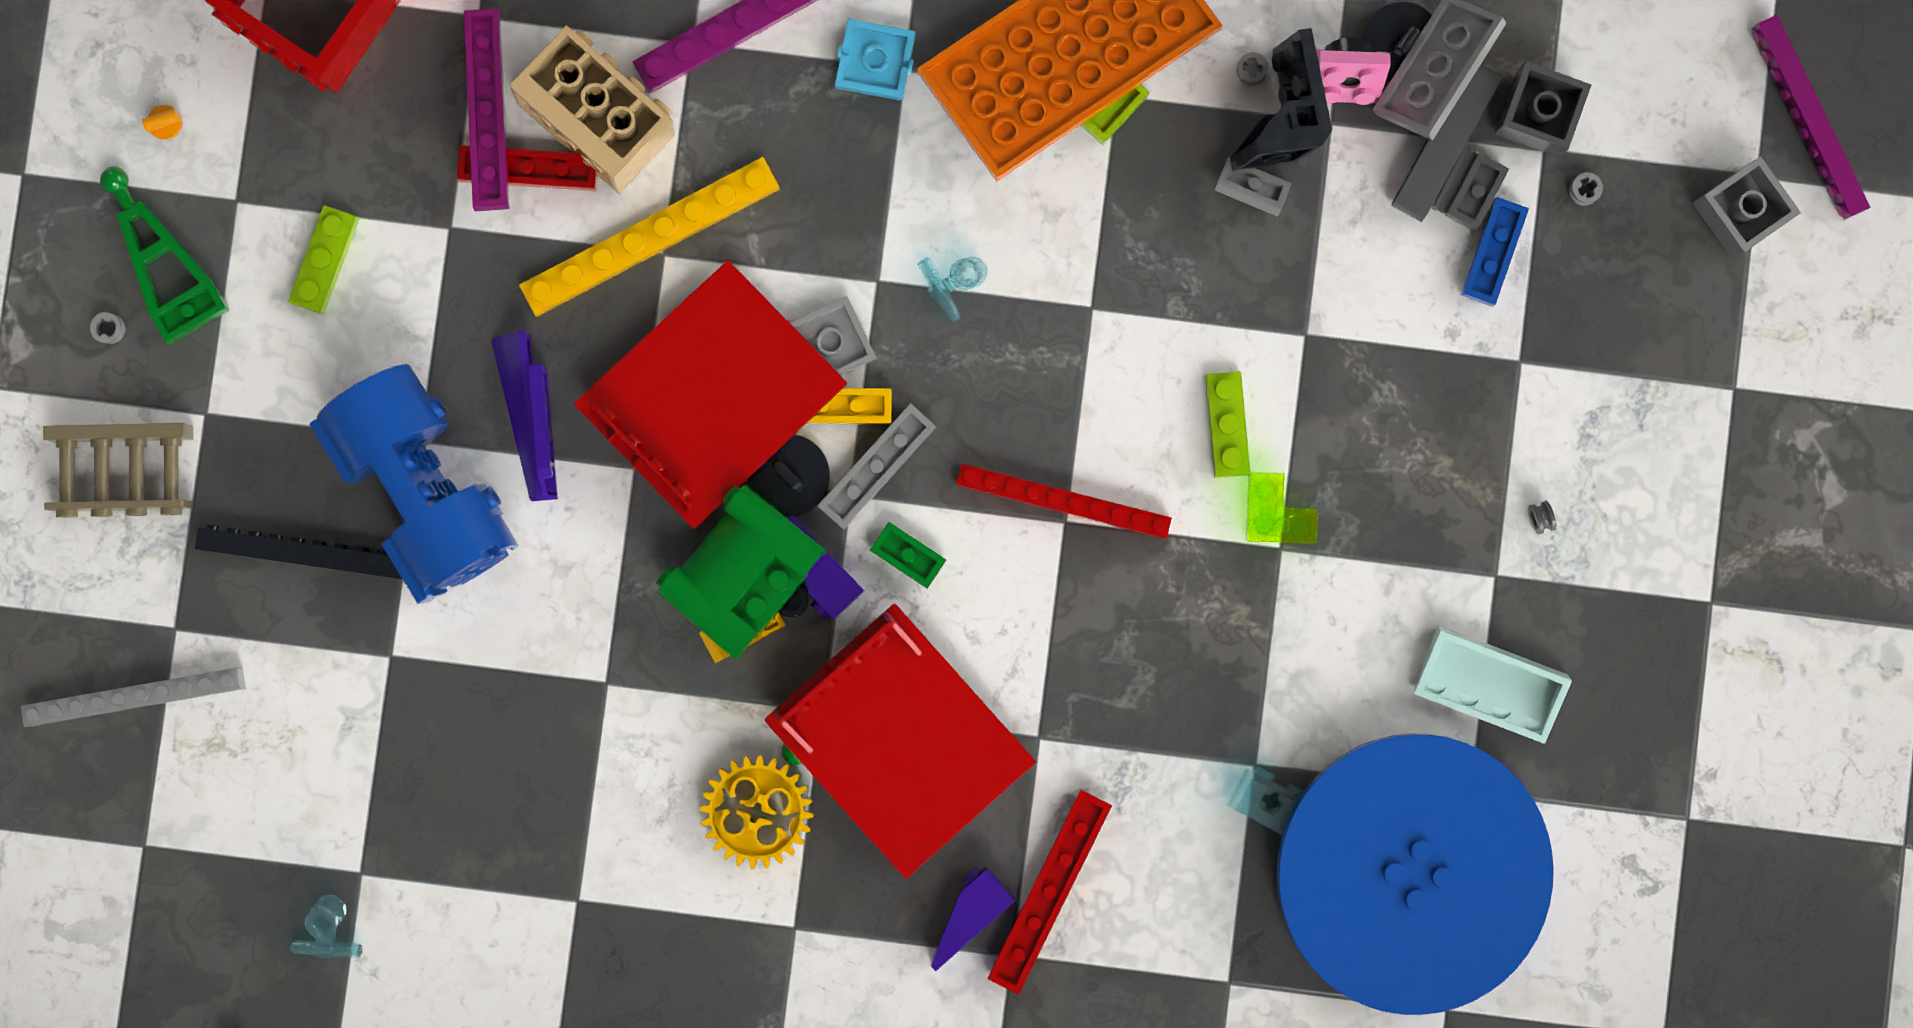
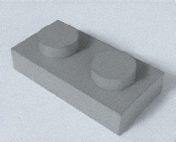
[1215,157,1292,217]

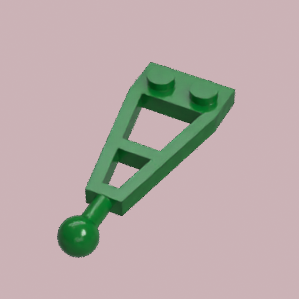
[100,167,230,345]

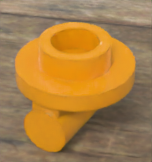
[142,105,183,140]

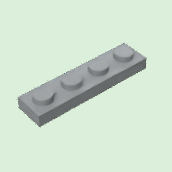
[818,403,936,530]

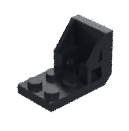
[1230,28,1332,171]

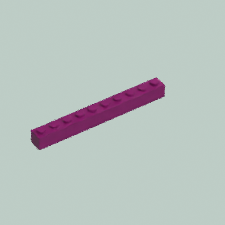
[1751,15,1871,220]

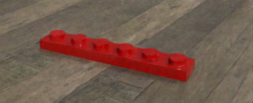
[987,789,1112,995]

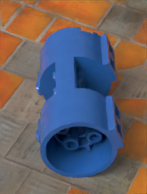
[309,364,519,604]

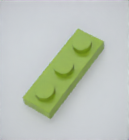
[288,205,359,315]
[1205,371,1251,478]

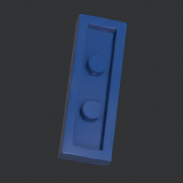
[1460,197,1529,307]

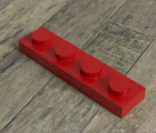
[457,145,597,191]

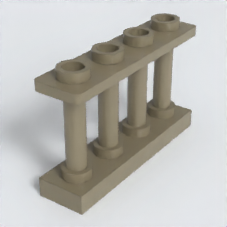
[43,423,193,518]

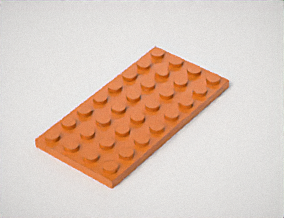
[917,0,1223,182]

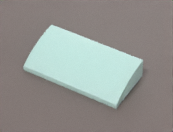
[1414,625,1572,744]

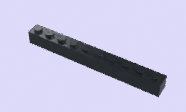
[195,524,402,579]

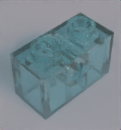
[1226,766,1304,835]

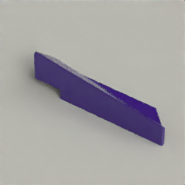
[491,331,558,502]

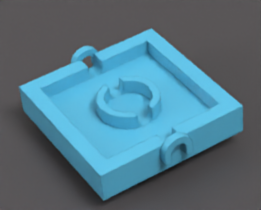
[835,19,916,101]

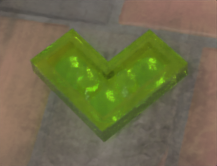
[1246,472,1318,544]

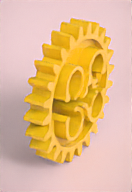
[699,755,814,869]

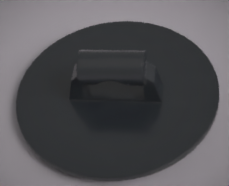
[1363,2,1432,82]
[747,434,830,517]

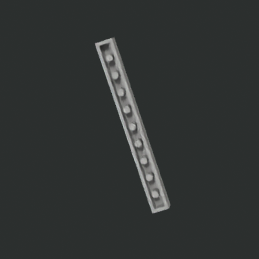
[21,667,246,727]

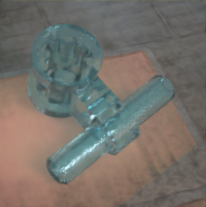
[918,256,988,322]
[290,895,363,960]

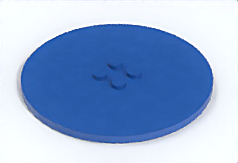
[1277,733,1554,1015]

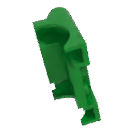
[656,485,828,660]

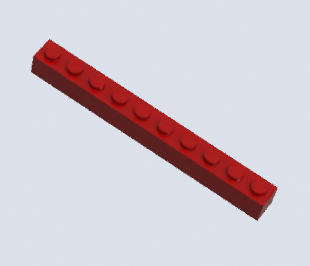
[956,464,1172,540]

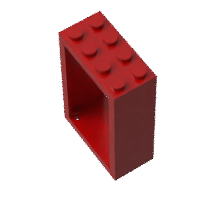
[205,0,401,93]

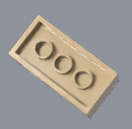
[509,25,675,195]

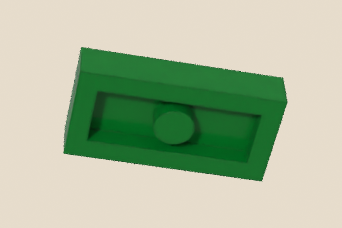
[870,522,947,589]

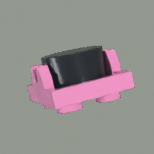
[1316,37,1391,105]

